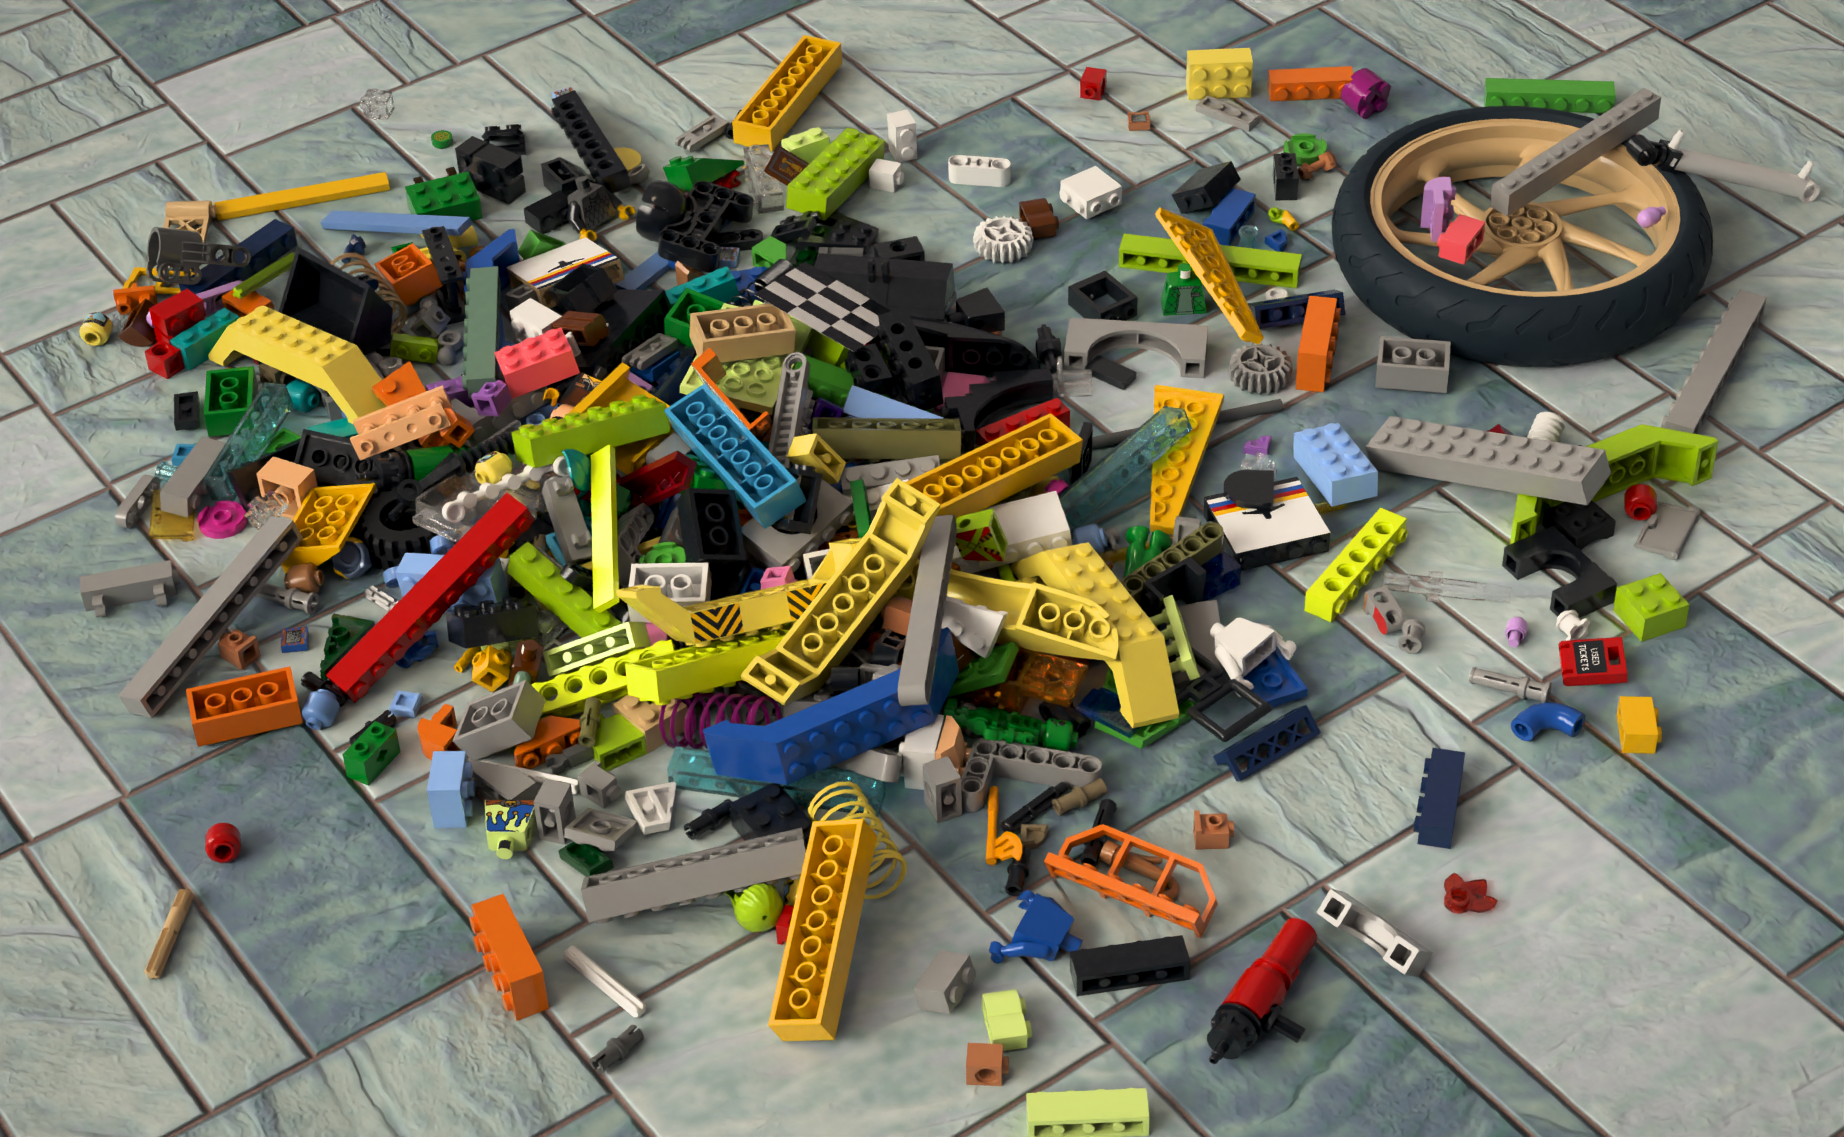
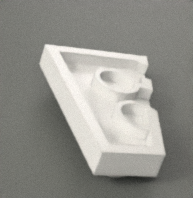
[941,596,1008,658]

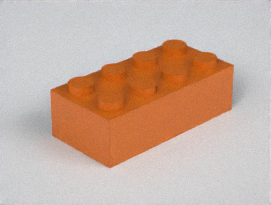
[1296,296,1341,392]
[186,666,303,747]
[469,894,549,1021]

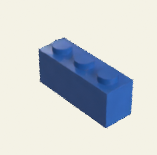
[1203,188,1256,246]

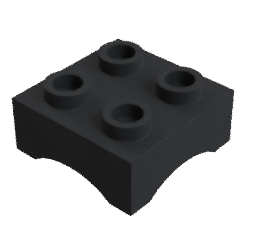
[1542,500,1616,550]

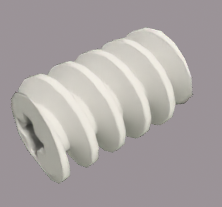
[1527,412,1565,442]

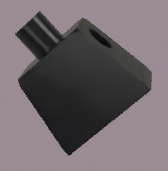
[946,288,1005,332]

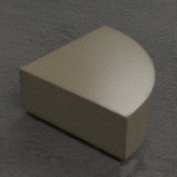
[1021,824,1049,850]

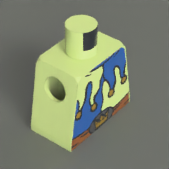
[485,800,537,859]

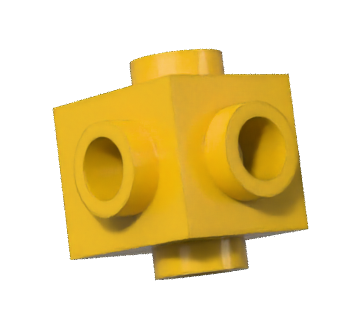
[472,645,510,693]

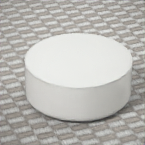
[1265,288,1289,301]

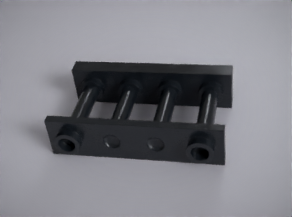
[422,226,466,325]

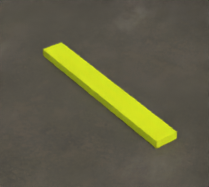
[590,444,619,613]

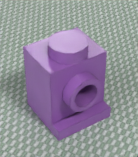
[471,380,512,416]

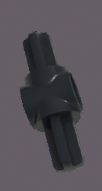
[1036,324,1062,375]

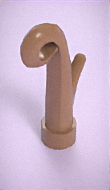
[1099,840,1179,899]

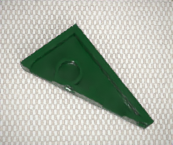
[320,613,375,680]

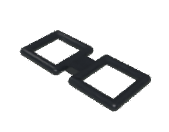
[1168,647,1272,742]

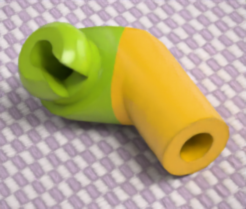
[1268,207,1299,231]

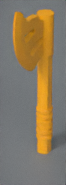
[986,786,1023,865]

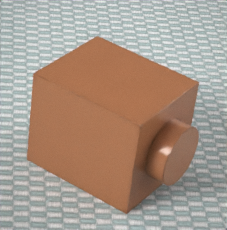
[881,595,913,636]

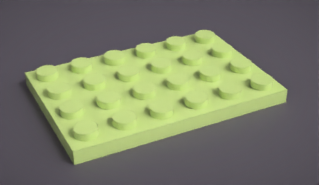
[680,303,813,415]

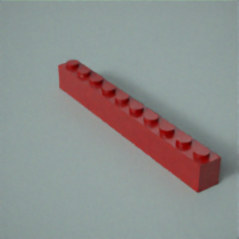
[326,492,535,703]

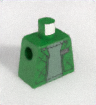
[1161,263,1206,316]

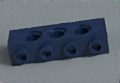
[1248,289,1346,329]

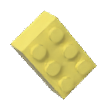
[1186,48,1253,100]

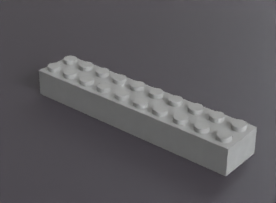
[1366,416,1611,505]

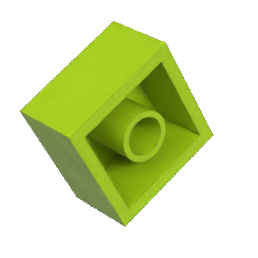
[1613,573,1690,642]

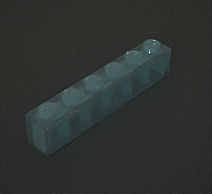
[203,383,294,501]

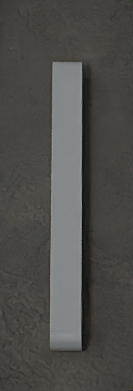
[898,515,957,706]

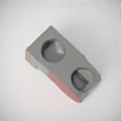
[1362,586,1405,635]

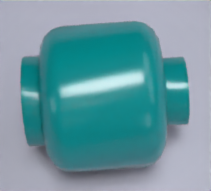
[283,379,320,413]

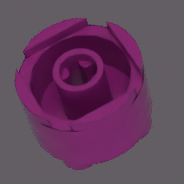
[1341,68,1391,119]

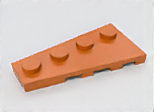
[372,361,451,443]

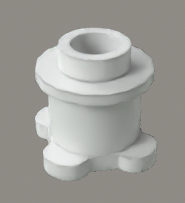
[1556,610,1590,641]

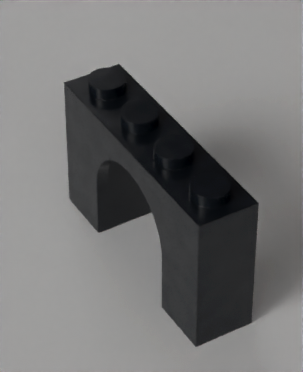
[1502,526,1617,618]

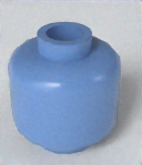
[301,689,340,730]

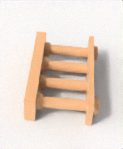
[350,385,453,461]

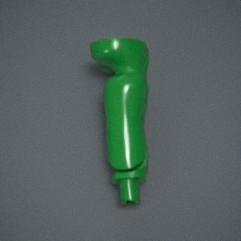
[1123,526,1172,578]

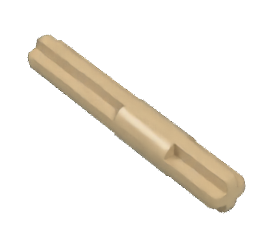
[144,888,194,979]

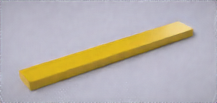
[214,172,390,221]

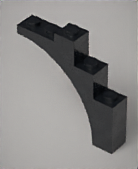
[940,369,1053,452]

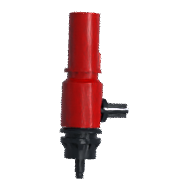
[1207,918,1317,1064]

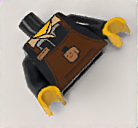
[543,366,609,407]

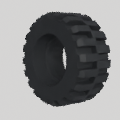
[359,487,457,571]

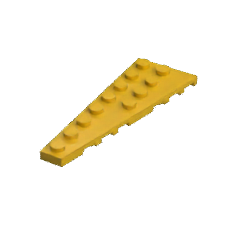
[1155,207,1264,345]
[1150,385,1224,535]

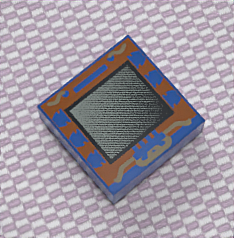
[281,627,309,653]

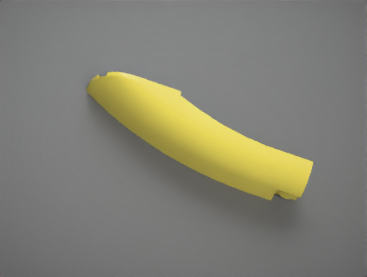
[888,559,1119,661]

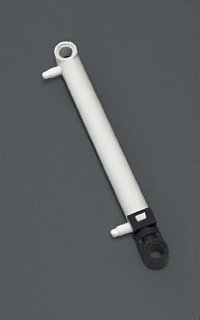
[1626,130,1820,203]

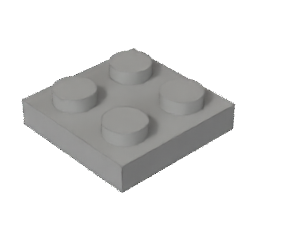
[564,808,638,851]

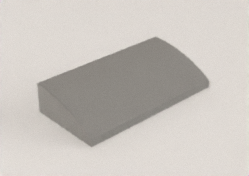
[1166,600,1228,689]

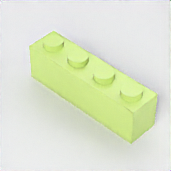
[543,622,651,677]
[1026,1088,1149,1137]

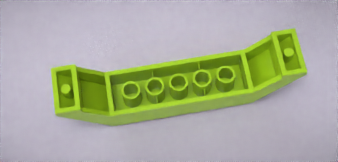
[1510,424,1719,544]

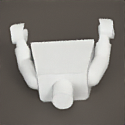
[1210,618,1296,697]

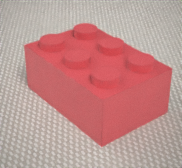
[494,328,580,399]

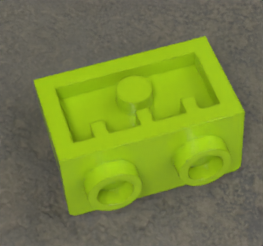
[390,333,439,364]

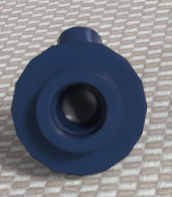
[341,234,366,264]

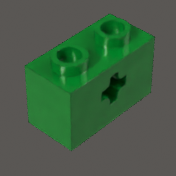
[342,721,401,786]

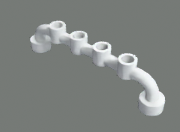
[442,456,570,523]

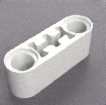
[948,155,1011,187]

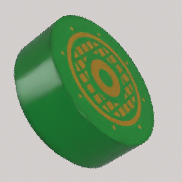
[431,130,453,149]

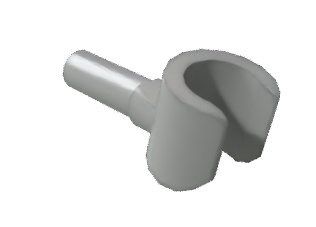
[1104,527,1120,550]

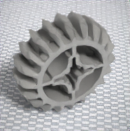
[1229,343,1293,395]

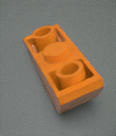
[514,716,581,769]

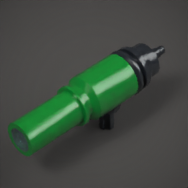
[357,441,521,491]

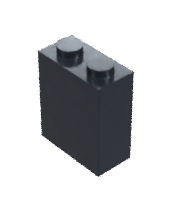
[1172,161,1241,214]

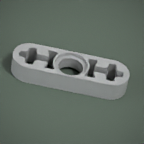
[115,475,160,529]

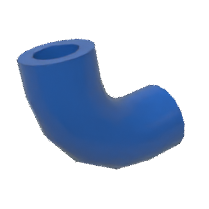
[1511,702,1585,741]

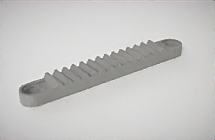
[768,352,810,529]

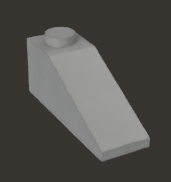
[467,759,538,800]

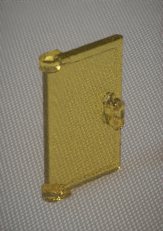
[149,490,195,542]

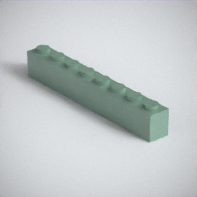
[462,266,501,399]

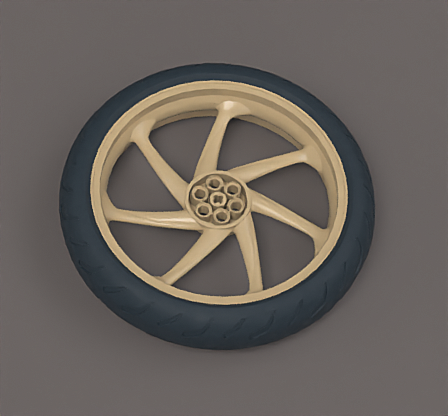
[1332,106,1713,367]

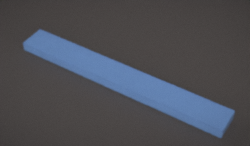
[320,211,472,236]
[615,219,732,290]

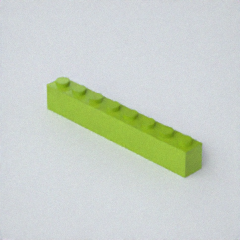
[1119,233,1302,288]

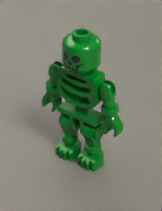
[943,697,1078,752]

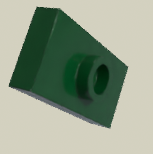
[558,842,614,877]

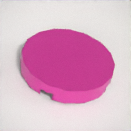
[197,500,248,539]

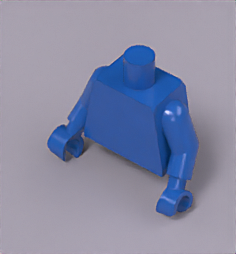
[989,890,1083,963]

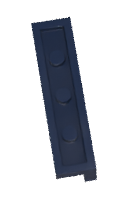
[1213,705,1321,782]

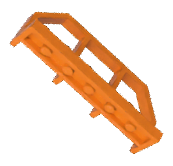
[1044,824,1218,938]

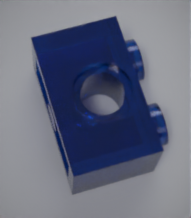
[1201,550,1241,602]

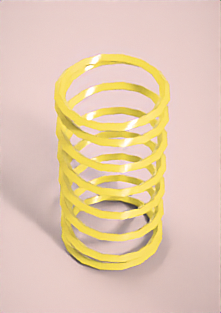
[808,782,907,900]

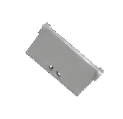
[1634,501,1700,560]

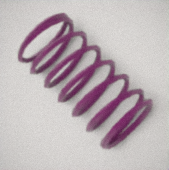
[659,693,782,750]

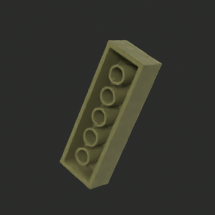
[812,417,961,463]

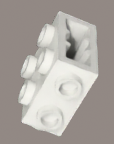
[1060,166,1122,219]

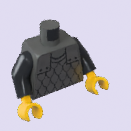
[567,176,635,242]

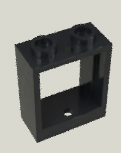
[1068,271,1138,321]

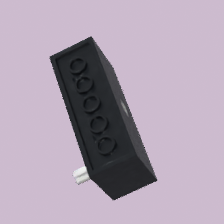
[547,289,672,403]

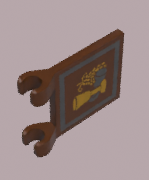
[763,145,809,185]

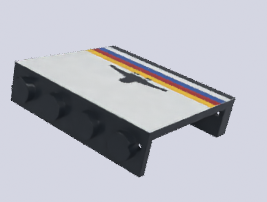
[1204,477,1330,572]

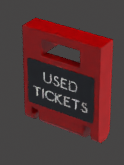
[1558,637,1627,686]

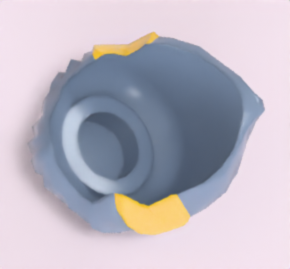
[331,537,372,579]

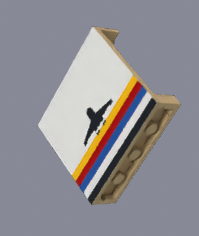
[506,237,625,308]

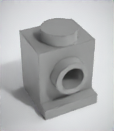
[578,761,621,809]

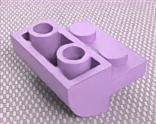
[1420,177,1456,242]

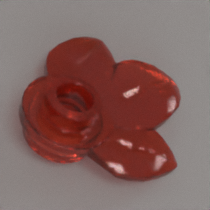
[1444,873,1497,914]

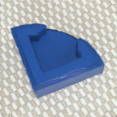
[1265,229,1287,252]

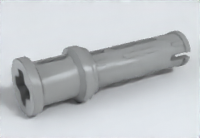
[255,583,320,615]
[1469,667,1552,703]

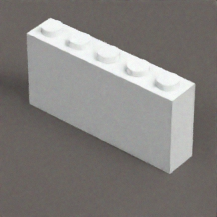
[952,491,1072,573]

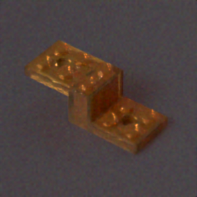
[950,647,1088,715]

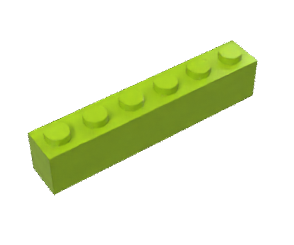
[507,542,622,638]

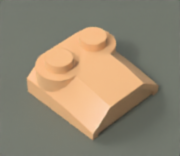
[935,715,972,777]

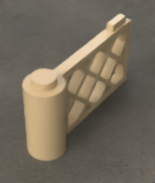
[163,200,217,243]

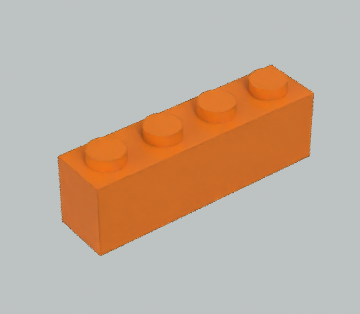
[1267,66,1354,102]

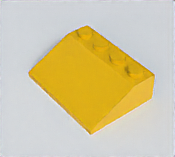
[281,483,377,574]

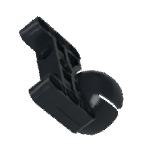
[636,180,754,273]

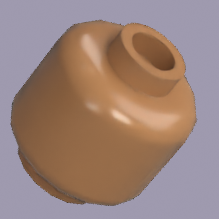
[284,563,324,593]

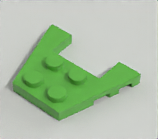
[1094,666,1196,749]

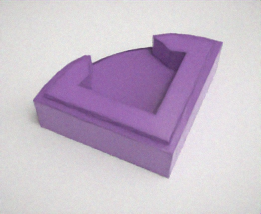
[1243,436,1272,457]

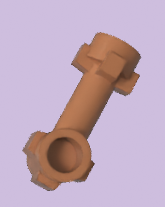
[1298,150,1337,180]

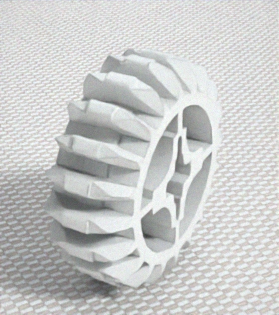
[973,216,1033,264]

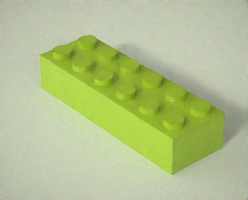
[786,128,885,221]
[511,395,670,468]

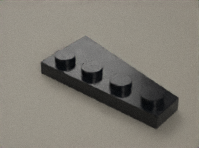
[225,438,301,512]

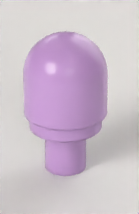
[1637,206,1666,228]
[1505,617,1528,647]

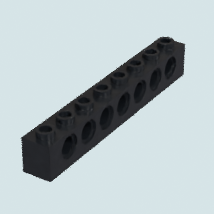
[551,90,632,194]

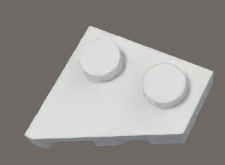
[625,782,676,835]

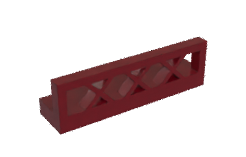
[619,451,697,511]

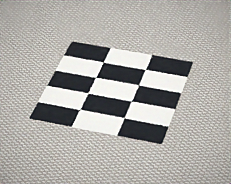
[755,262,890,352]

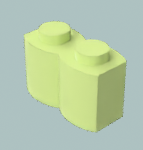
[982,989,1032,1051]

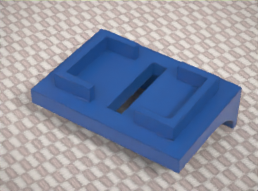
[630,351,680,383]

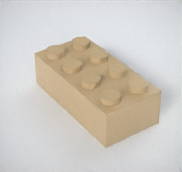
[689,303,796,363]

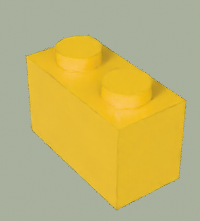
[1616,696,1662,754]

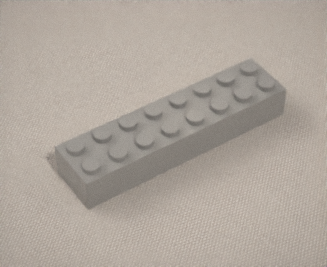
[581,828,807,924]

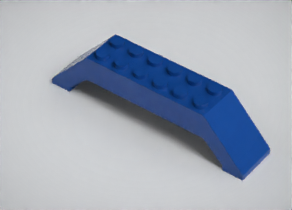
[703,627,959,785]

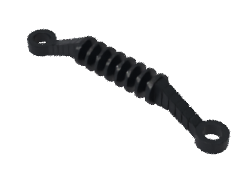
[397,416,563,506]

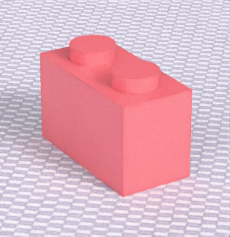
[1437,214,1485,265]

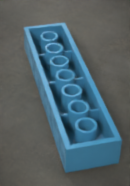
[664,384,807,529]

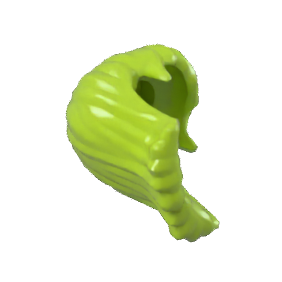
[724,883,784,932]

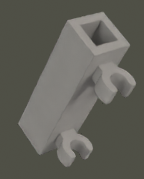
[542,476,592,565]
[79,560,180,618]

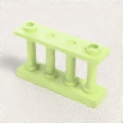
[1149,595,1200,681]

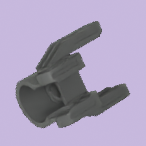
[146,227,251,285]

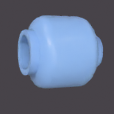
[1071,524,1108,556]

